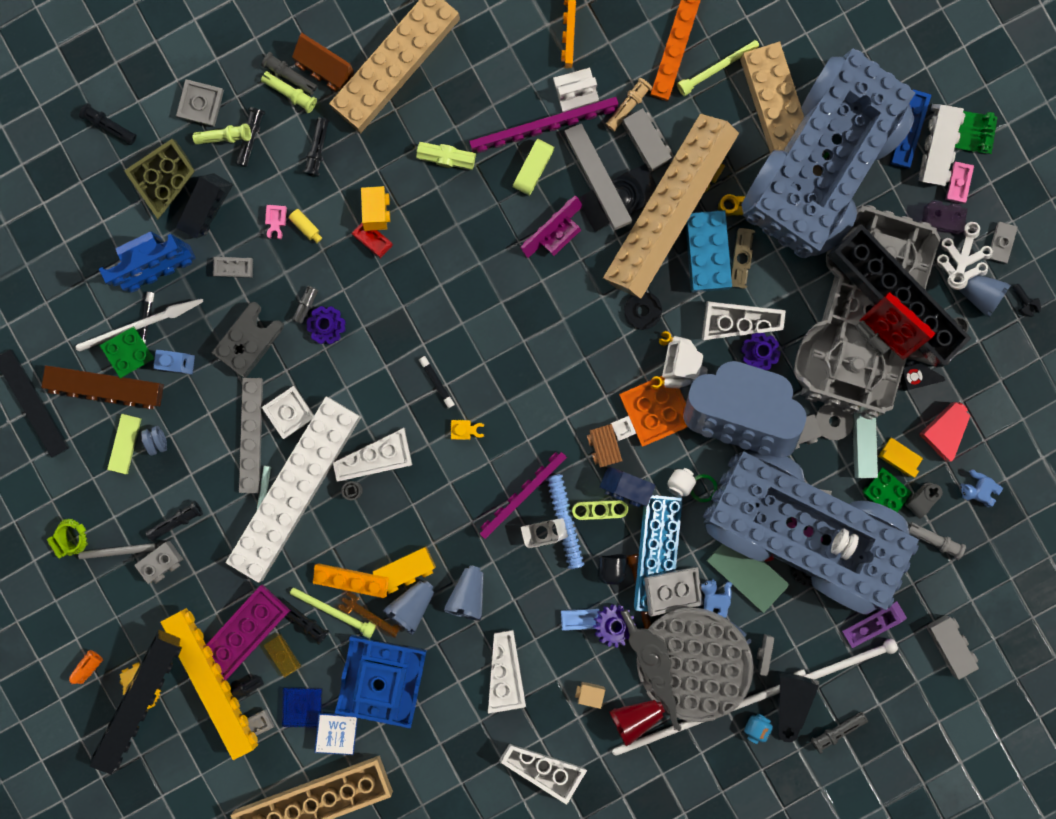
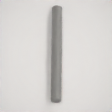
[78,543,157,559]

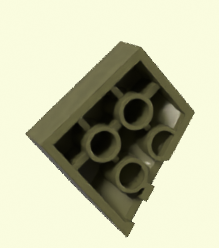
[124,139,195,219]

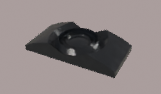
[579,164,657,232]

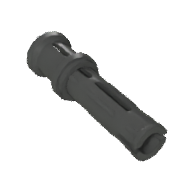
[261,52,318,96]
[811,711,868,754]

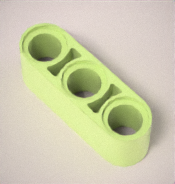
[513,139,555,196]
[572,500,628,520]

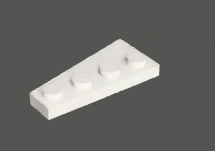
[488,630,526,713]

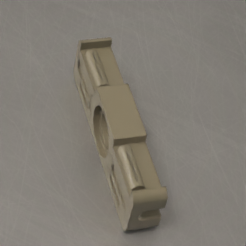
[731,228,755,289]

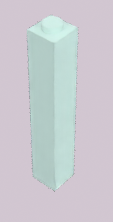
[852,412,878,478]

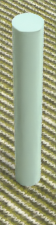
[257,466,271,510]

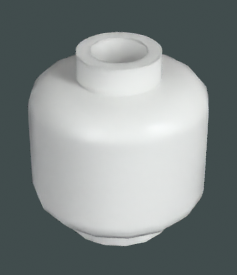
[667,468,696,498]

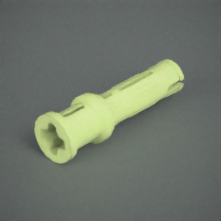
[261,71,317,113]
[193,123,251,145]

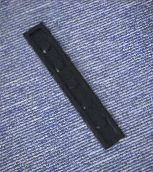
[0,349,70,458]

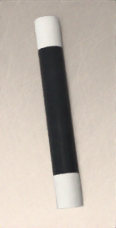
[139,292,154,343]
[419,356,455,408]

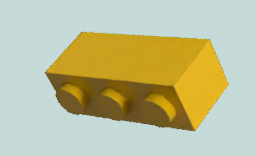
[373,547,436,594]

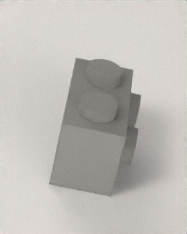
[134,541,183,584]

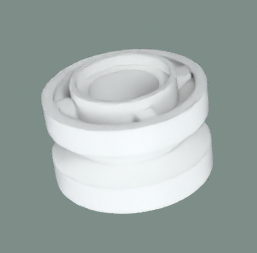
[831,529,859,560]

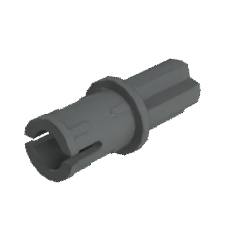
[293,286,319,324]
[855,320,890,356]

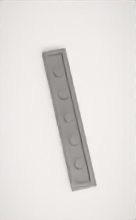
[564,124,632,230]

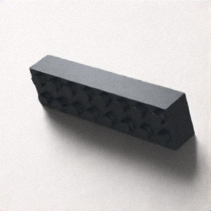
[827,224,971,368]

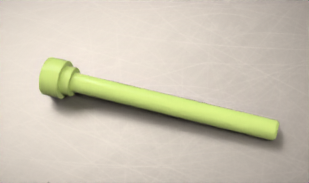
[677,40,759,96]
[290,588,376,639]

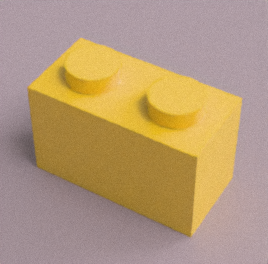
[361,186,391,231]

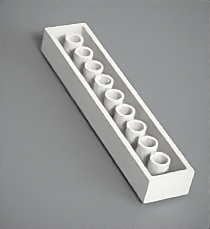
[226,397,361,583]

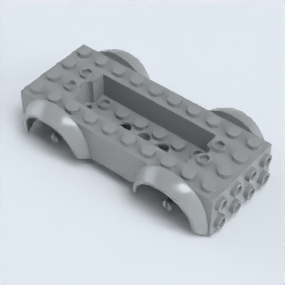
[794,205,941,420]

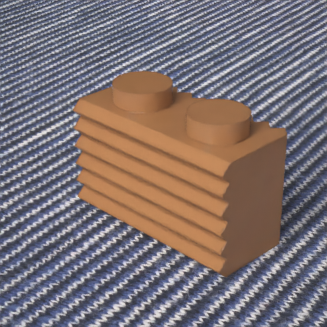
[586,424,622,467]

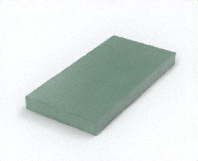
[706,544,789,613]

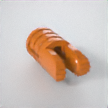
[69,650,103,684]

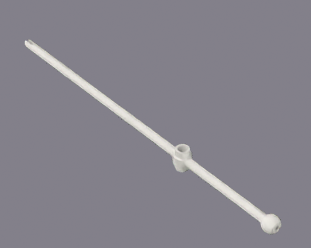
[612,639,898,756]

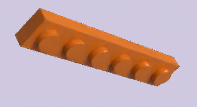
[650,0,701,101]

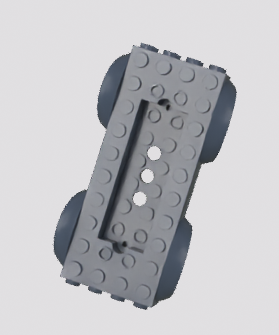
[741,48,915,258]
[703,450,919,615]

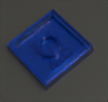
[282,687,322,728]

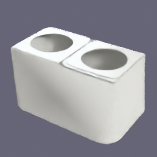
[521,518,568,548]

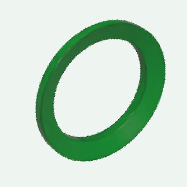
[690,474,718,502]

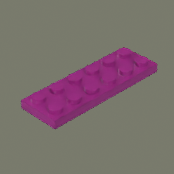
[184,584,290,680]

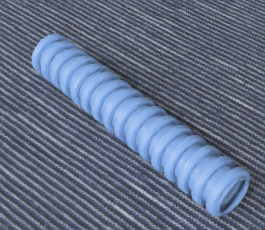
[546,474,585,569]

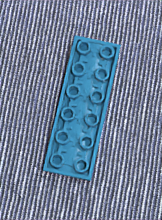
[634,495,683,611]

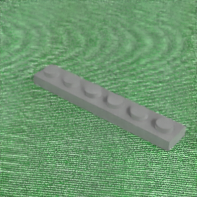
[239,378,263,493]

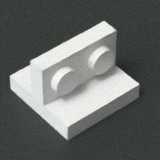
[553,68,600,113]

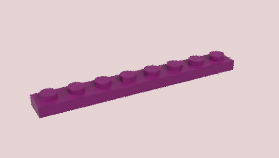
[469,97,618,153]

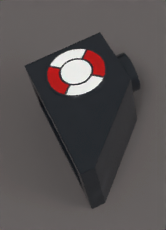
[900,361,945,391]

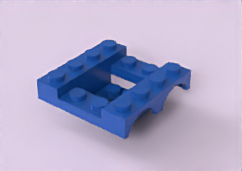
[99,231,196,293]
[335,635,427,728]

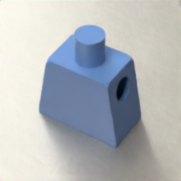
[154,350,195,374]

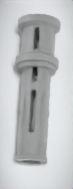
[908,522,966,560]

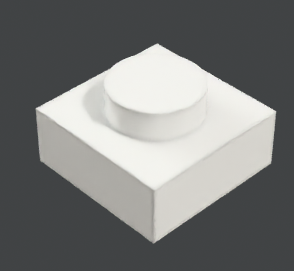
[611,416,636,441]

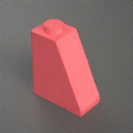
[919,402,970,462]

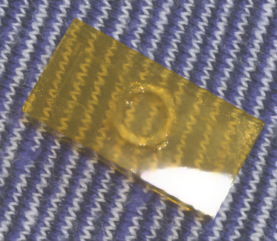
[264,634,301,678]

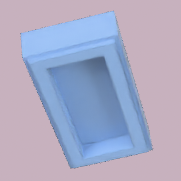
[561,609,599,630]

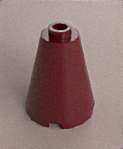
[609,700,665,746]

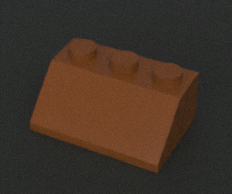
[292,33,355,92]

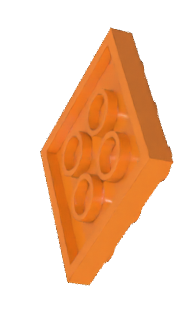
[619,376,688,447]

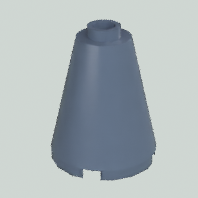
[955,270,1011,318]
[444,565,483,621]
[383,580,434,635]

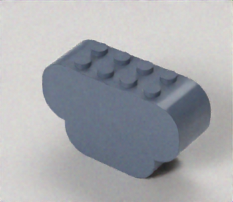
[683,361,806,458]

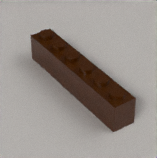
[41,365,164,409]

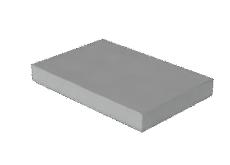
[644,567,703,616]

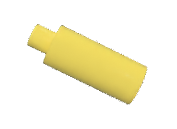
[289,209,322,243]

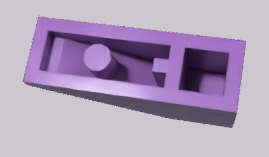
[842,601,907,648]

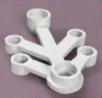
[937,222,993,290]

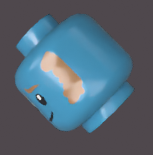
[744,713,773,744]

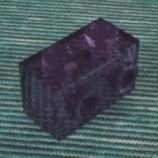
[922,201,967,234]

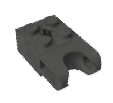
[212,302,284,377]

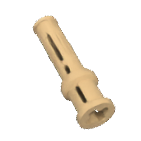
[606,77,652,132]

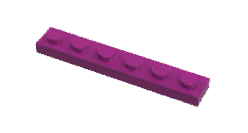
[480,452,567,539]

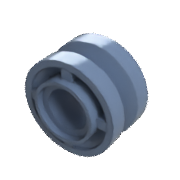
[141,425,167,456]

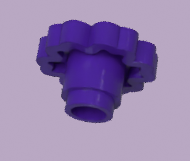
[307,306,346,344]
[741,333,781,370]

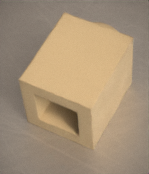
[575,682,605,709]

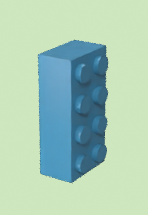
[685,210,732,293]

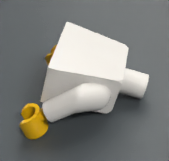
[651,331,707,389]

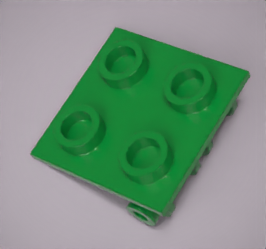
[955,111,997,154]
[100,326,154,378]
[862,467,912,513]

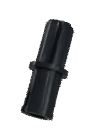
[230,676,264,700]

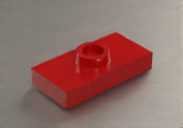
[352,223,393,259]

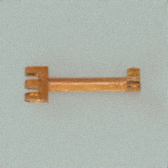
[338,591,401,638]

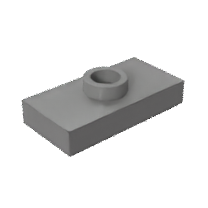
[989,222,1018,264]
[213,257,253,278]
[757,634,774,676]
[247,709,274,736]

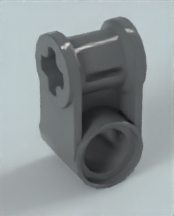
[905,482,943,519]

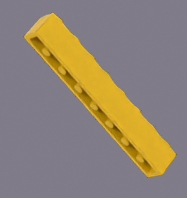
[161,608,258,760]

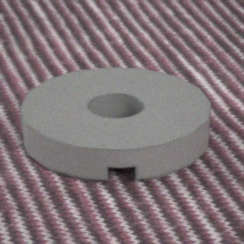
[815,405,854,440]

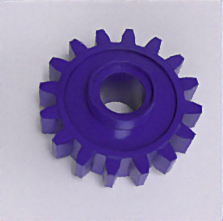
[593,604,636,648]

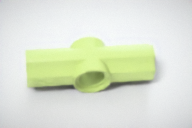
[416,142,476,170]

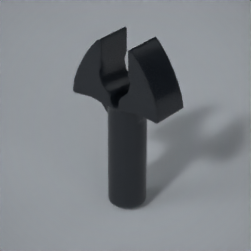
[1013,284,1041,317]

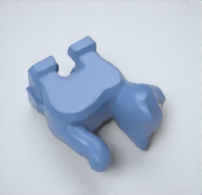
[960,469,1003,508]
[700,579,732,618]

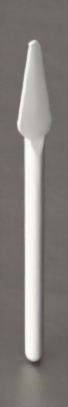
[75,299,203,351]

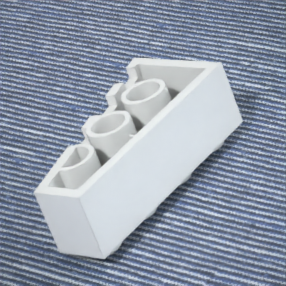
[918,104,965,186]
[702,301,786,340]
[499,744,587,805]

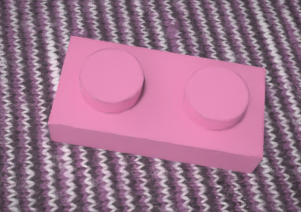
[945,161,974,204]

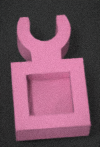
[265,205,287,239]

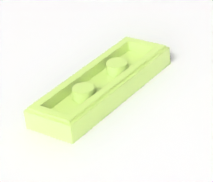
[107,414,142,474]

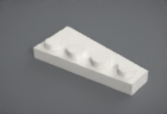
[333,428,412,482]

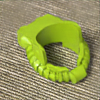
[47,519,88,559]

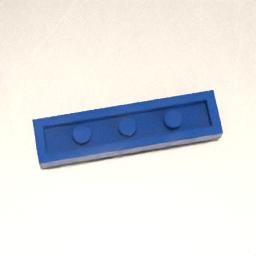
[890,89,931,169]

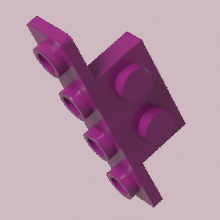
[520,196,582,258]

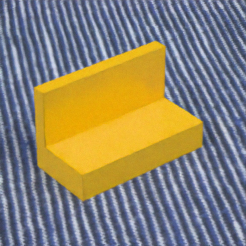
[878,437,923,478]

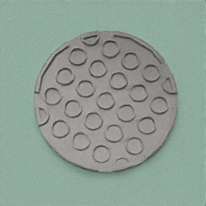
[637,608,753,722]

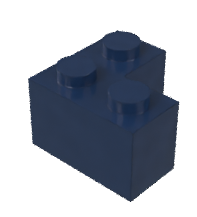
[600,466,656,507]

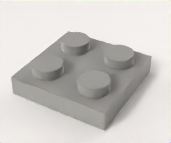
[176,79,224,127]

